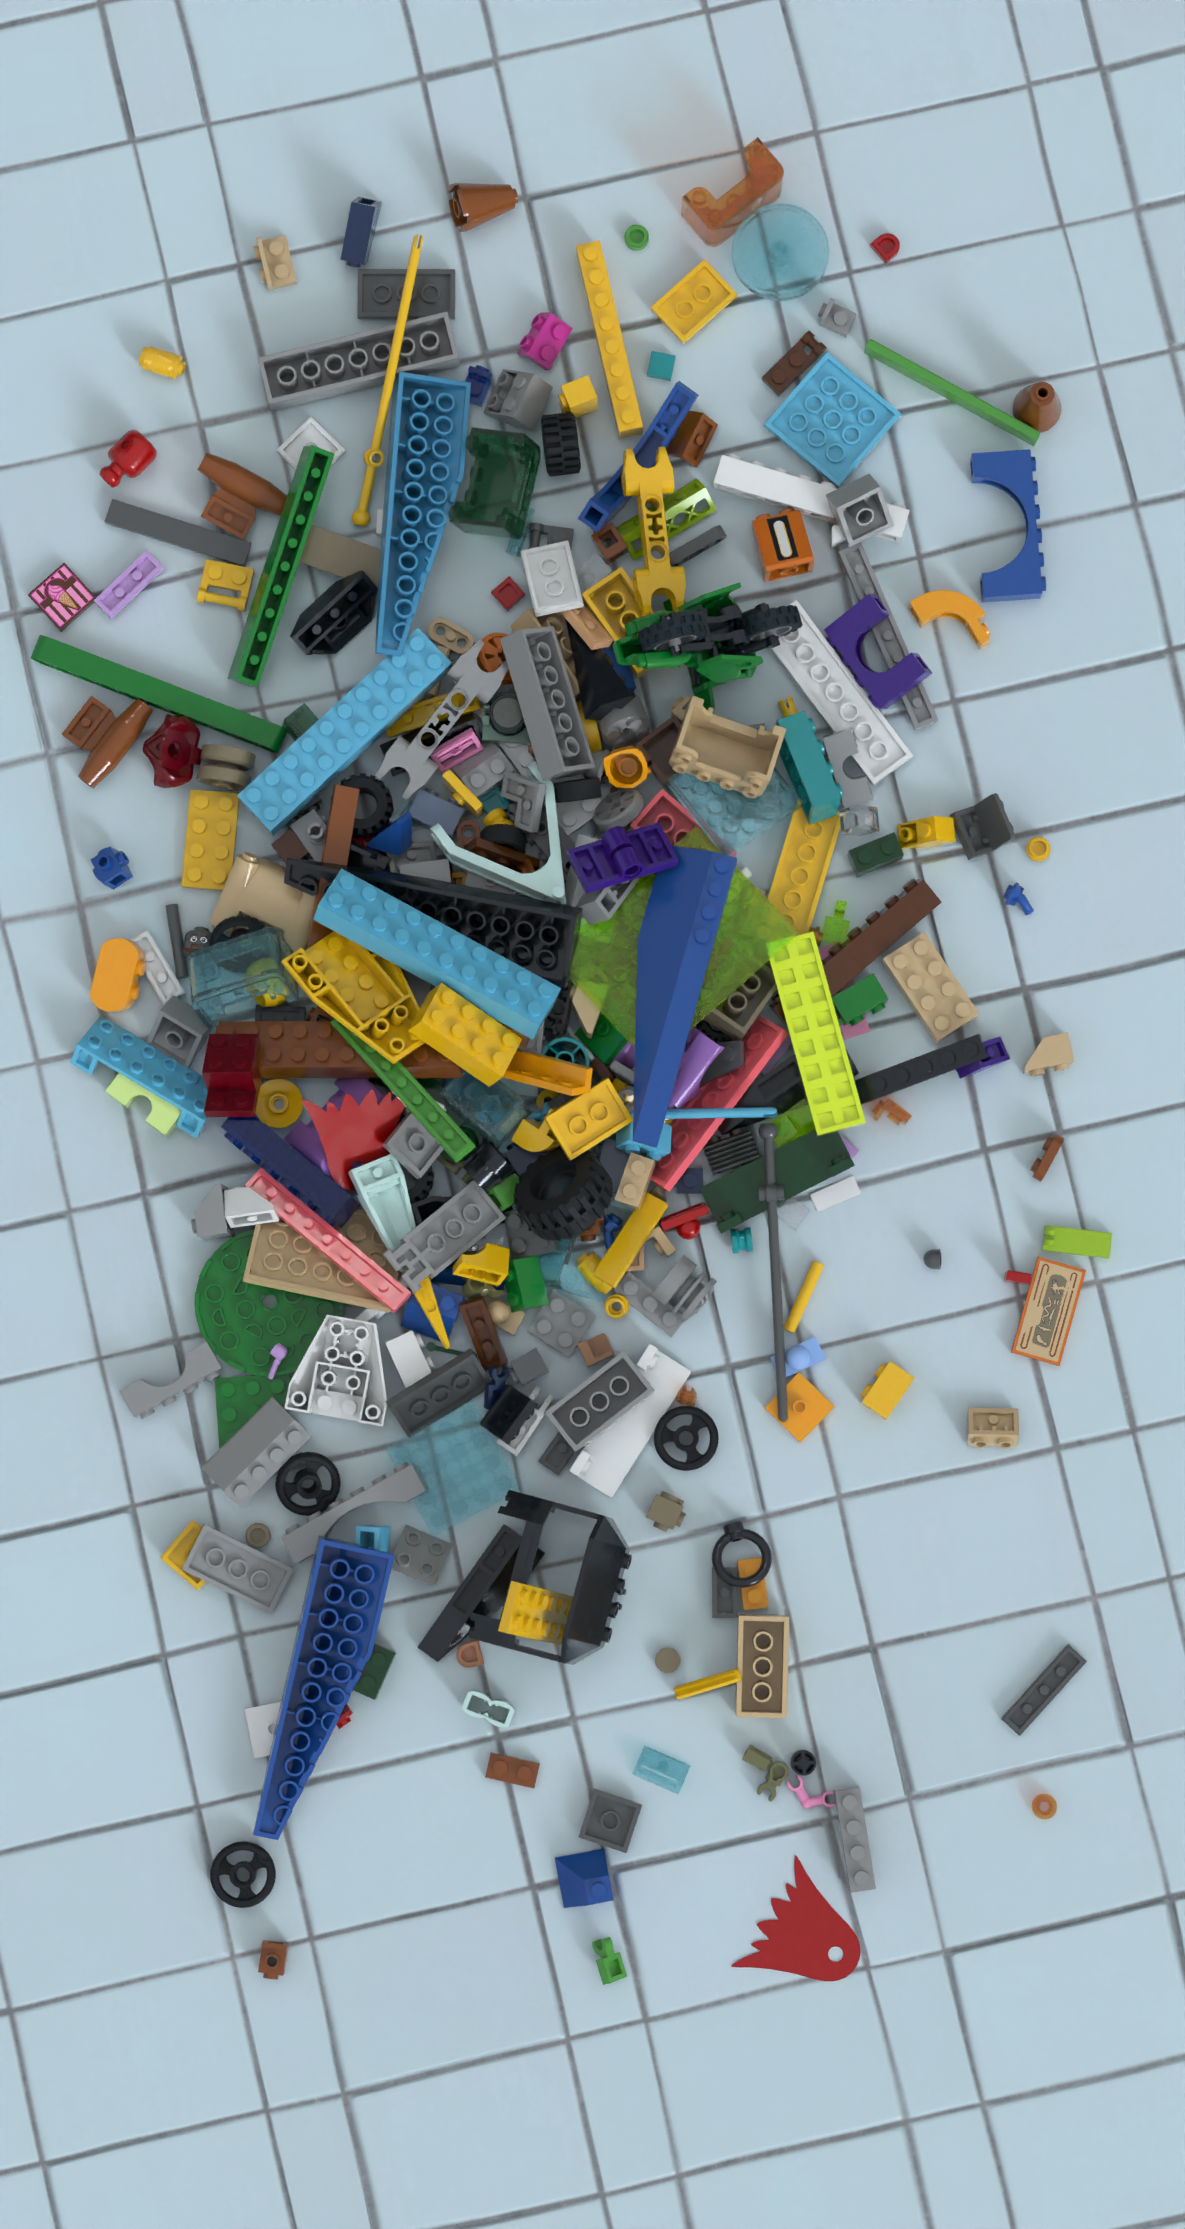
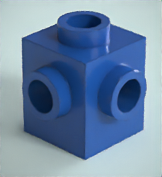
[91,846,133,890]

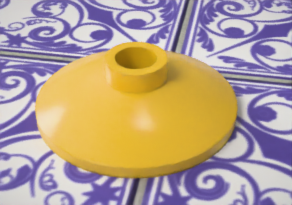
[255,1079,303,1128]

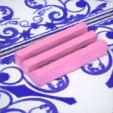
[430,728,484,773]

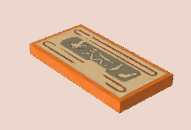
[1011,1257,1086,1366]

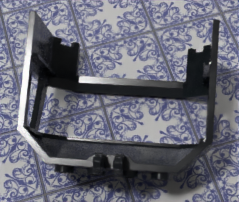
[469,1490,632,1665]

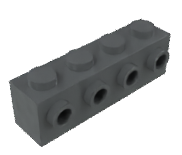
[508,801,575,884]

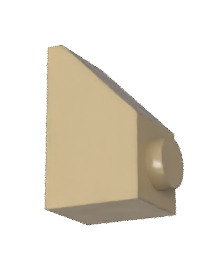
[569,978,608,1039]

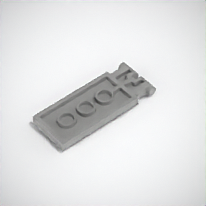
[383,1180,506,1293]

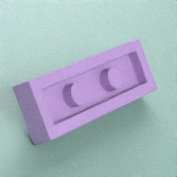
[94,550,164,620]

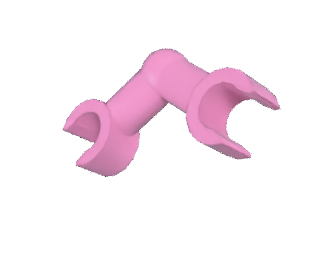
[787,1775,836,1809]

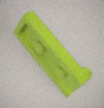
[1042,1225,1112,1258]

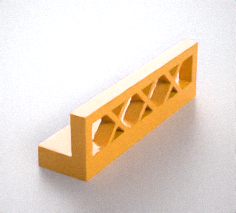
[503,1048,593,1096]

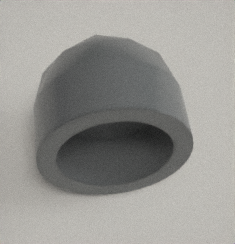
[923,1249,941,1269]

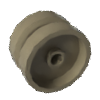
[196,744,256,791]

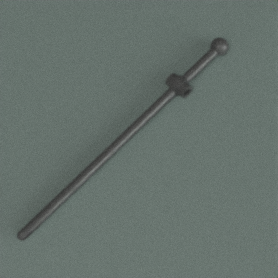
[758,1123,788,1422]

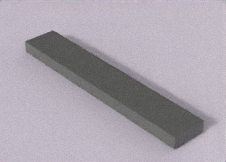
[104,499,252,567]

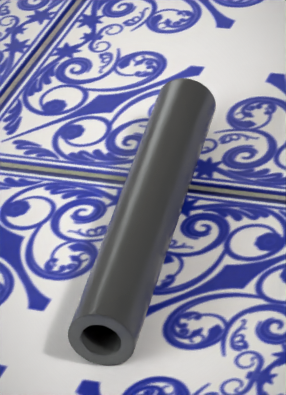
[165,904,189,979]

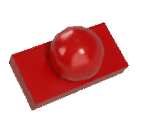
[659,1202,710,1240]

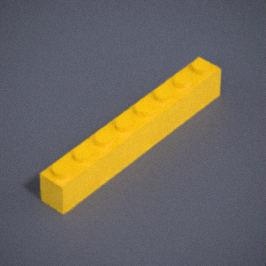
[576,240,643,439]

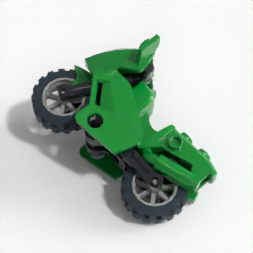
[612,582,803,710]

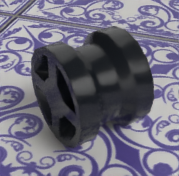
[790,1750,816,1776]

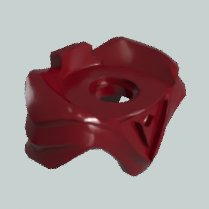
[142,714,202,788]

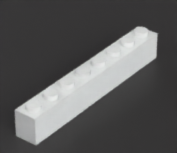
[713,454,910,543]

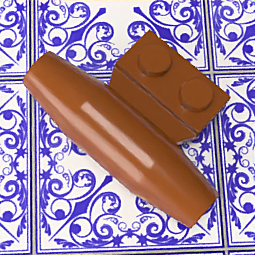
[197,453,287,540]
[62,696,153,789]

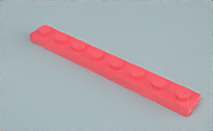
[244,1168,411,1313]

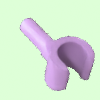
[267,1343,287,1380]

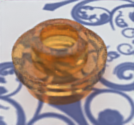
[1031,1794,1057,1819]

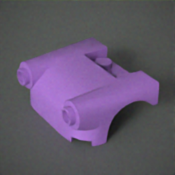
[609,999,725,1109]
[284,1078,392,1182]

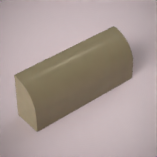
[299,524,380,588]

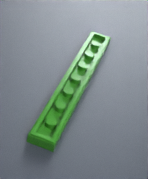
[864,339,1040,446]
[331,1019,476,1163]

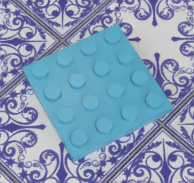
[764,352,902,488]

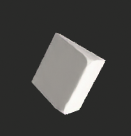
[831,525,846,549]

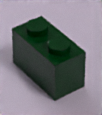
[847,832,904,878]
[353,1643,396,1700]

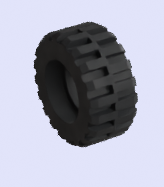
[514,1146,613,1241]

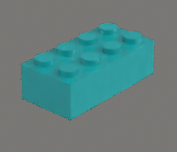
[776,711,843,825]

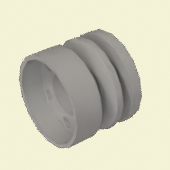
[652,1255,717,1322]

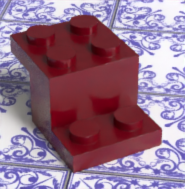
[202,1034,262,1117]

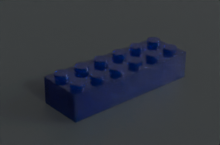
[221,1116,361,1228]

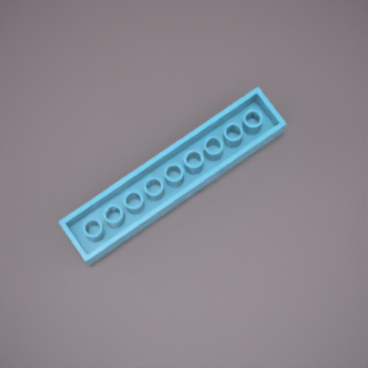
[237,628,452,836]
[313,868,561,1040]

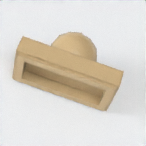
[484,1295,526,1335]

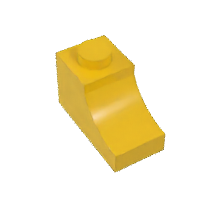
[452,1243,510,1286]

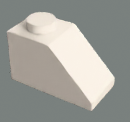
[224,1186,279,1228]

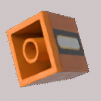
[751,508,814,582]

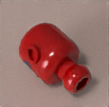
[99,430,157,488]

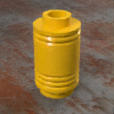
[139,346,186,380]
[575,1252,613,1295]

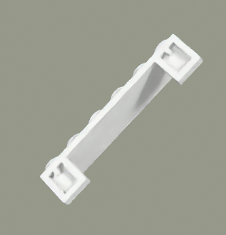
[569,1344,691,1498]

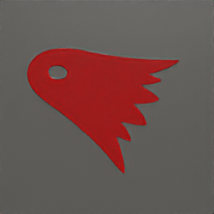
[302,1090,405,1190]
[731,1855,861,1982]

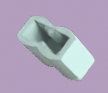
[462,1690,516,1727]

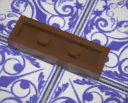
[464,837,540,872]
[459,1296,508,1371]

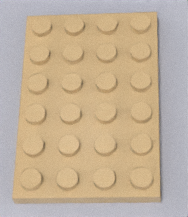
[243,1196,399,1313]

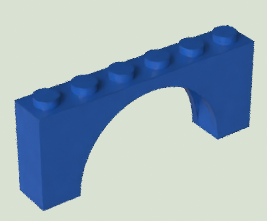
[970,449,1046,603]

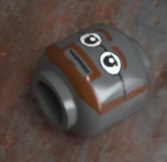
[183,927,213,965]

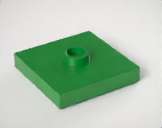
[574,997,636,1065]

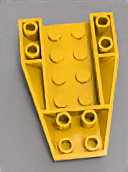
[281,931,425,1064]

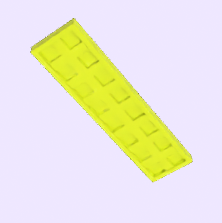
[765,932,866,1136]

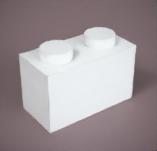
[385,1330,436,1388]

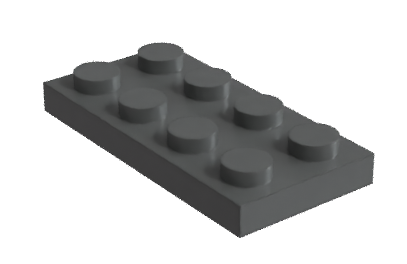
[357,269,455,319]
[385,1348,492,1438]

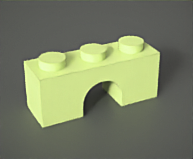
[105,1073,182,1137]

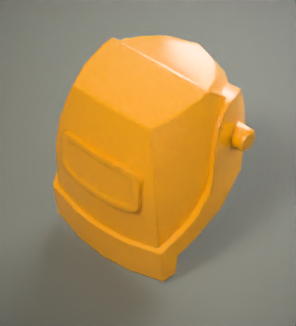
[604,746,651,788]

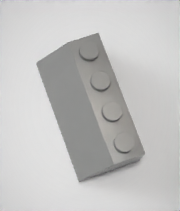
[201,1397,311,1508]

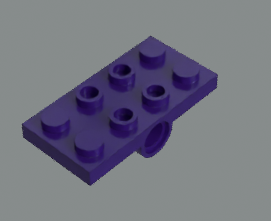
[567,822,679,894]

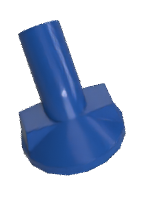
[1003,882,1034,915]
[603,1213,624,1249]

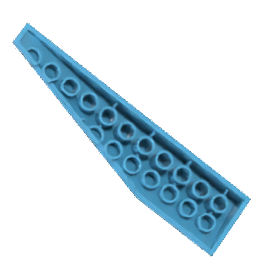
[375,372,471,656]

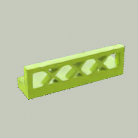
[616,478,716,560]

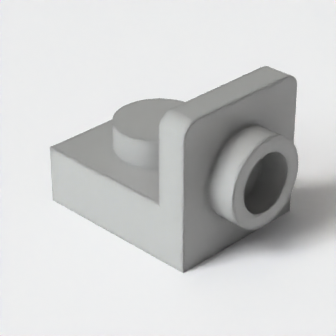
[818,298,857,338]

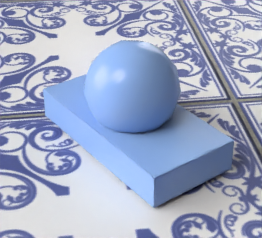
[770,1337,826,1377]

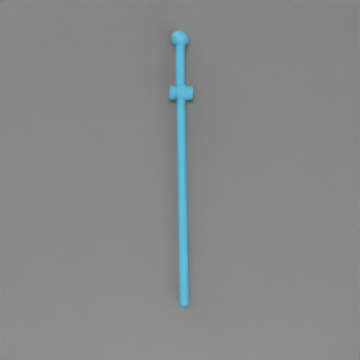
[480,1101,778,1126]

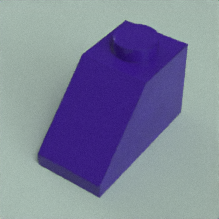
[956,1036,1010,1079]

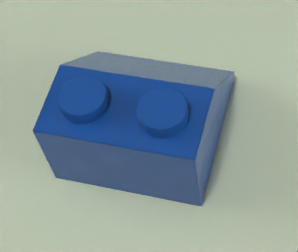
[401,1283,465,1342]

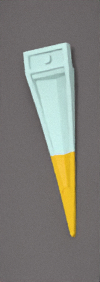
[348,1154,450,1349]

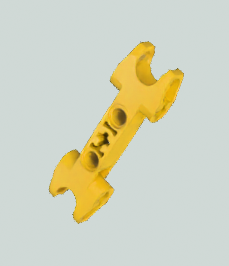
[621,447,686,616]

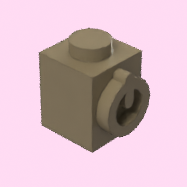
[646,1491,686,1532]

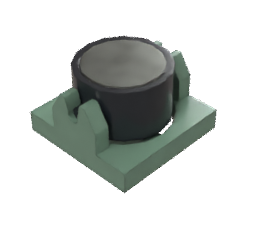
[482,692,531,744]

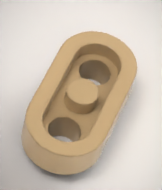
[428,618,474,656]

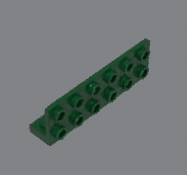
[700,1130,855,1233]

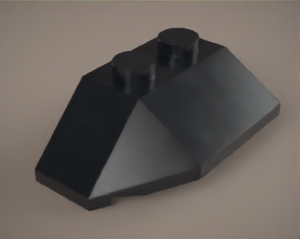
[290,570,378,655]

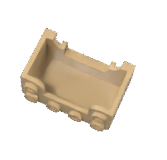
[669,696,786,798]

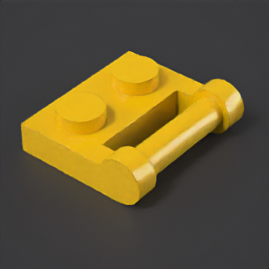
[197,559,254,612]

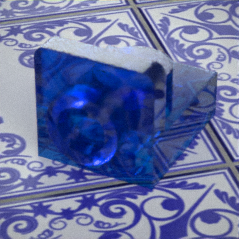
[465,365,493,407]

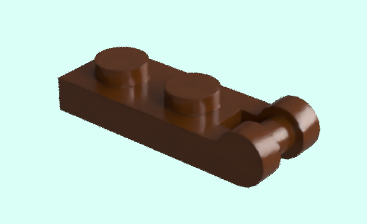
[762,330,827,396]

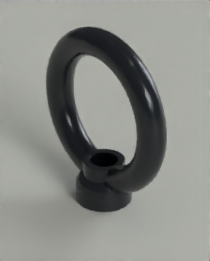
[712,1522,772,1588]

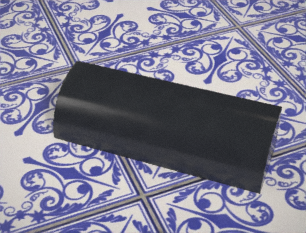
[380,712,482,776]

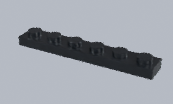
[854,1034,989,1105]

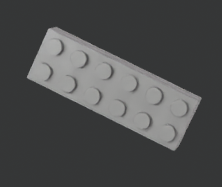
[500,626,595,781]

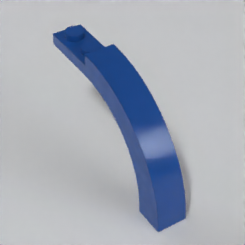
[578,381,699,533]

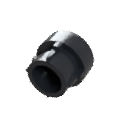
[463,1139,515,1191]

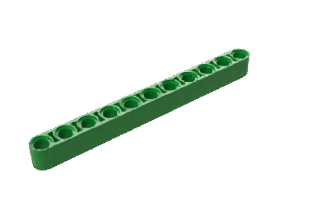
[31,635,288,754]

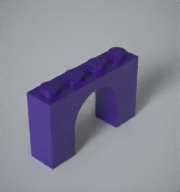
[824,593,932,709]

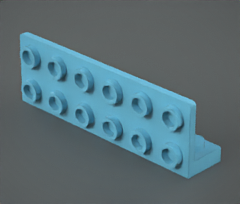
[70,1016,208,1138]

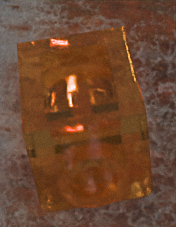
[872,1098,912,1126]

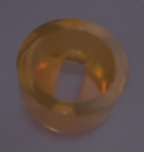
[676,1386,697,1406]

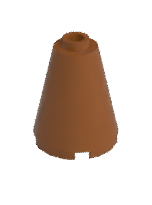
[448,183,518,232]
[1012,382,1061,433]

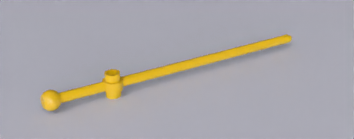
[352,234,423,527]

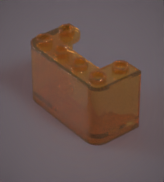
[681,137,784,247]

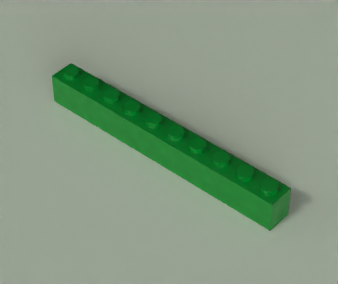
[227,445,334,687]

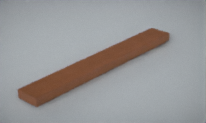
[306,784,360,950]

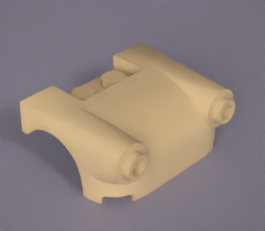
[209,852,315,957]

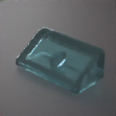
[633,1745,690,1794]

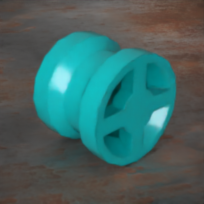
[730,1227,753,1254]

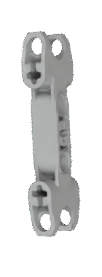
[375,639,509,800]

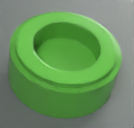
[624,225,649,251]

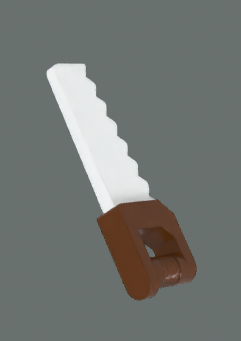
[567,1027,615,1083]

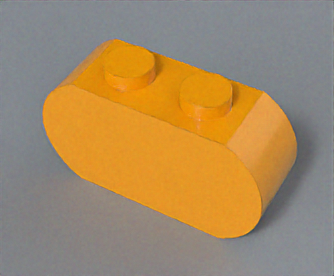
[90,938,146,1012]

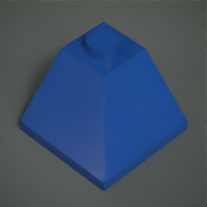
[555,1848,614,1908]

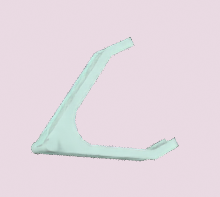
[430,761,566,905]

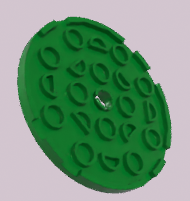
[194,1229,344,1376]

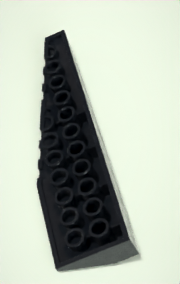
[284,858,583,987]

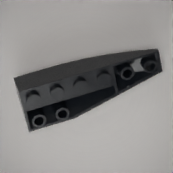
[717,1049,859,1135]
[417,1524,545,1662]

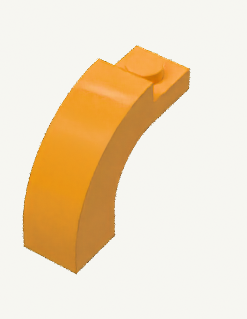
[908,590,990,649]

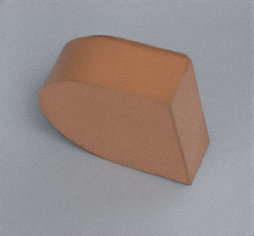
[456,1640,484,1668]

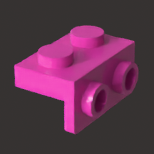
[517,312,573,370]

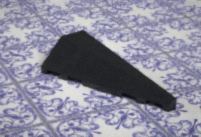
[566,620,636,721]

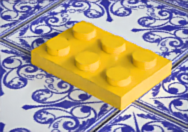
[651,259,737,345]
[543,1077,633,1160]

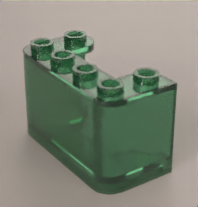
[449,427,541,540]

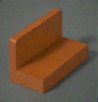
[666,411,718,467]

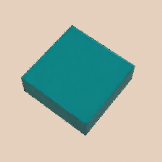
[647,351,676,381]
[479,786,511,814]

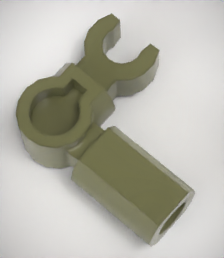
[458,1251,504,1299]
[742,1745,788,1802]

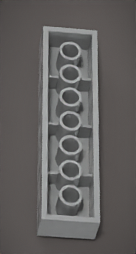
[257,311,460,412]

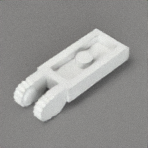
[496,1386,554,1456]

